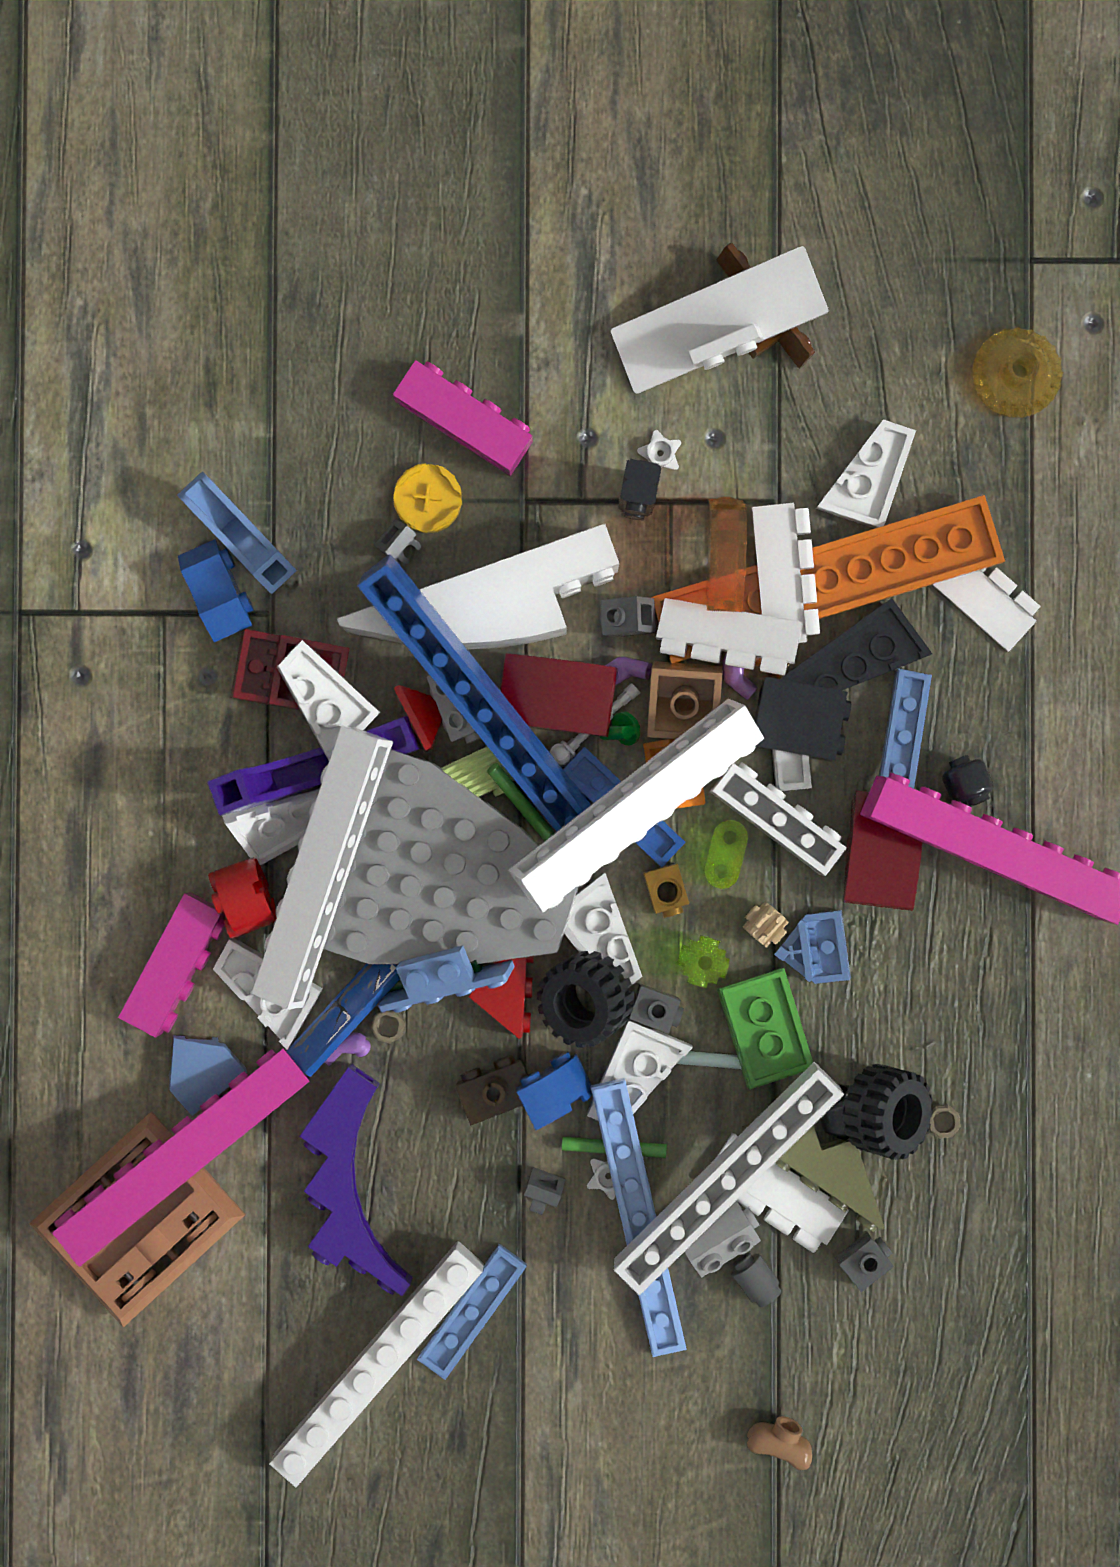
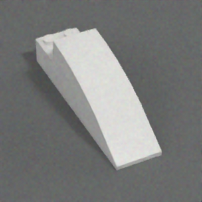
[337,524,619,649]

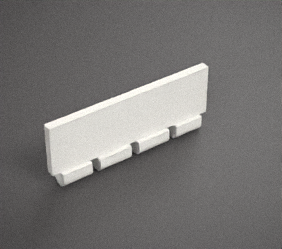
[752,503,820,643]
[933,567,1041,652]
[656,598,803,675]
[716,1133,849,1253]

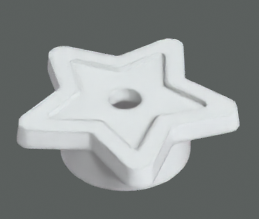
[637,430,681,470]
[587,1159,616,1200]

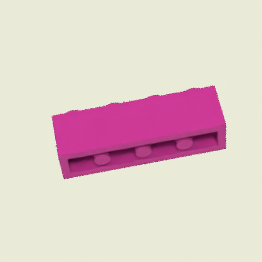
[393,360,533,476]
[118,892,226,1037]

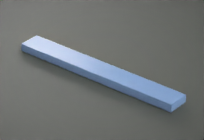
[591,1078,687,1357]

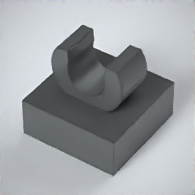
[374,519,421,564]
[524,1167,565,1215]

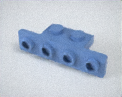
[378,945,515,1012]

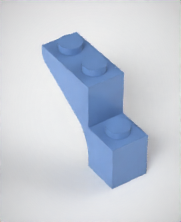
[177,471,297,594]

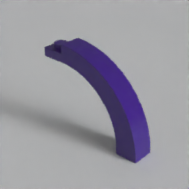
[207,716,420,816]

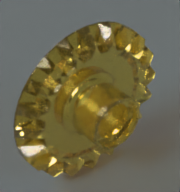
[972,327,1064,418]

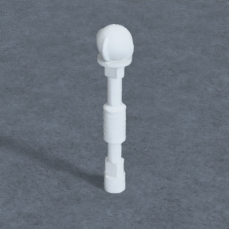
[550,683,640,767]

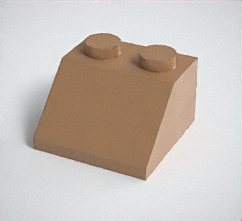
[647,661,722,739]

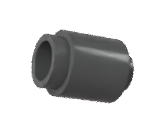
[731,1252,781,1308]

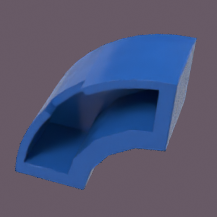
[178,539,254,642]
[516,1052,592,1130]

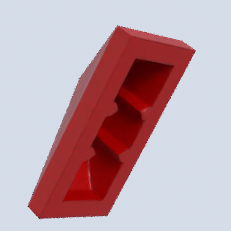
[394,685,443,752]

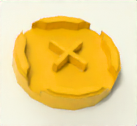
[393,464,462,533]

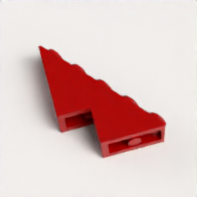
[468,956,534,1039]

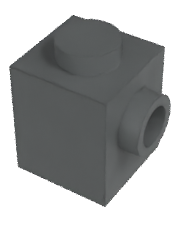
[599,596,656,637]
[628,984,684,1033]
[835,1232,894,1292]

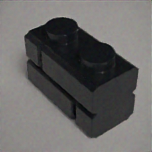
[618,459,662,521]

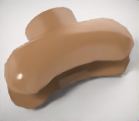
[747,1416,812,1470]

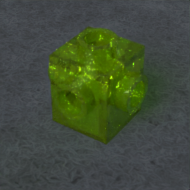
[677,935,730,988]

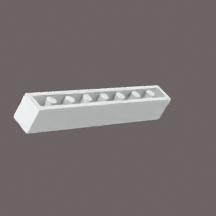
[508,698,764,912]
[252,725,393,1009]
[614,1062,844,1296]
[270,1241,484,1487]

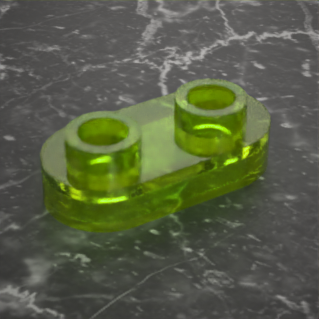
[704,820,748,889]

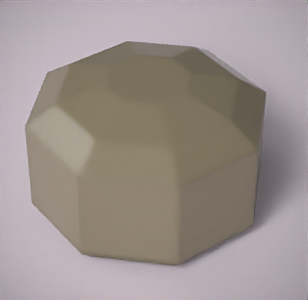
[371,1010,406,1044]
[929,1103,961,1139]

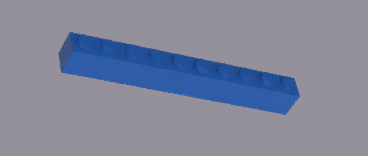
[358,554,591,832]

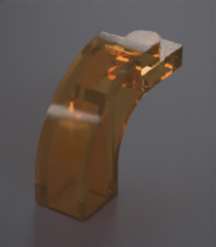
[706,496,747,612]

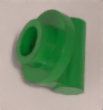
[599,711,640,746]

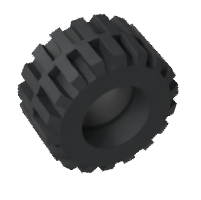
[537,951,634,1048]
[843,1064,933,1160]

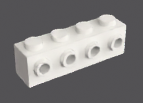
[710,762,847,876]

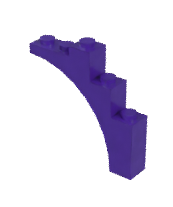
[299,1064,413,1296]

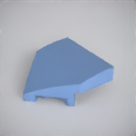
[774,910,851,984]
[169,1035,247,1116]

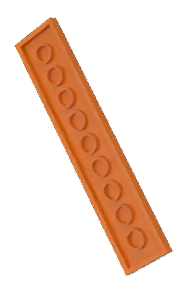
[651,495,1005,664]

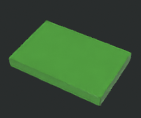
[717,968,813,1089]

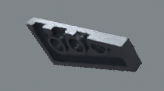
[780,598,933,691]

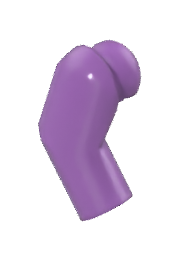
[722,653,758,700]
[605,657,652,685]
[324,1032,371,1066]

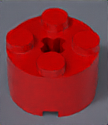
[208,857,277,939]

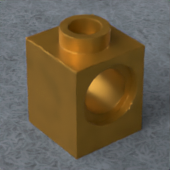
[643,863,689,918]

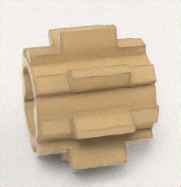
[743,901,789,948]

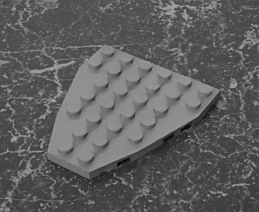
[323,749,579,964]

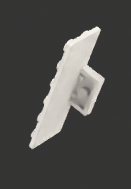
[611,246,829,394]

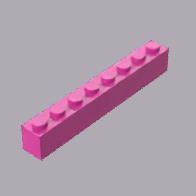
[860,773,1120,925]
[52,1048,310,1267]

